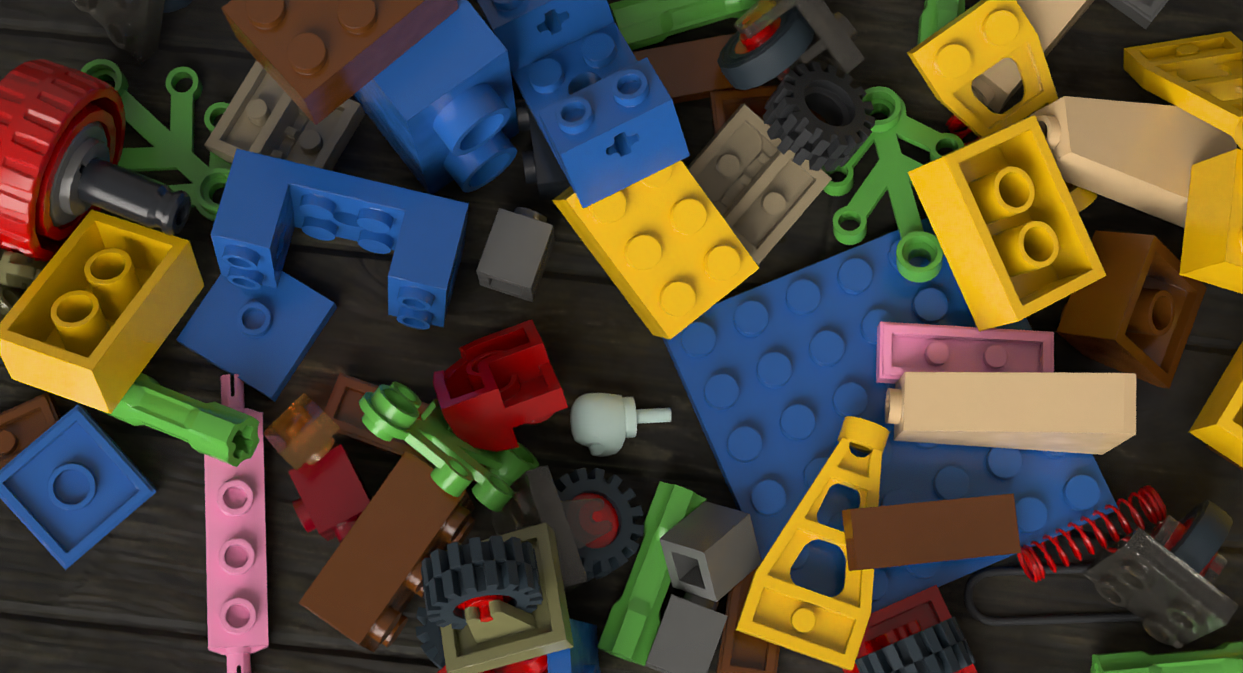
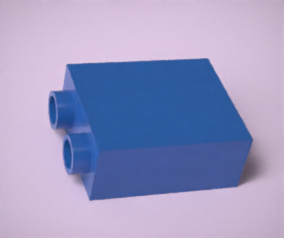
[353,0,519,195]

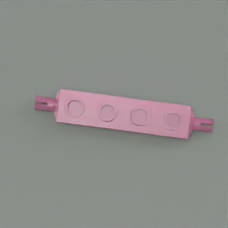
[204,374,269,673]

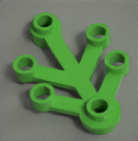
[81,59,232,221]
[821,86,964,283]
[359,382,539,512]

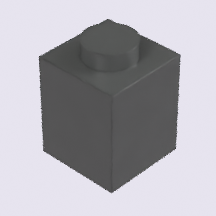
[476,207,555,302]
[659,501,761,602]
[645,592,728,673]

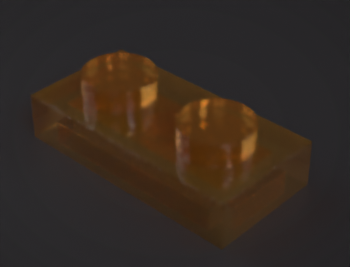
[263,393,340,471]

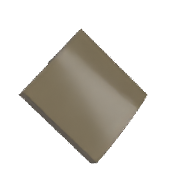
[204,60,365,171]
[687,104,832,265]

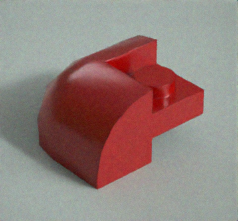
[433,319,568,452]

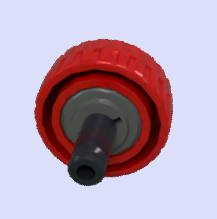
[0,59,192,262]

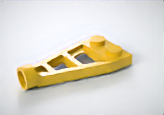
[907,0,1097,213]
[1124,31,1243,150]
[735,416,890,671]

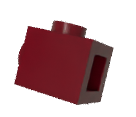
[288,444,372,543]

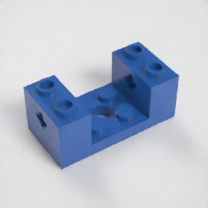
[476,0,690,209]
[210,149,469,329]

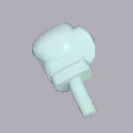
[570,393,671,457]

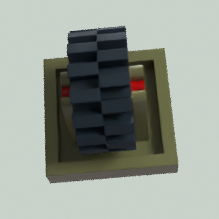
[420,522,574,673]

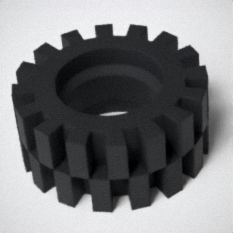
[763,62,875,172]

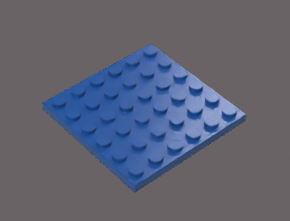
[663,218,1119,613]

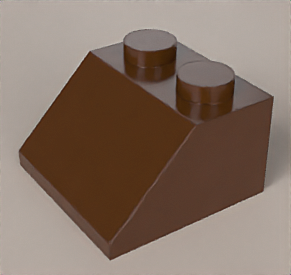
[1056,230,1207,389]

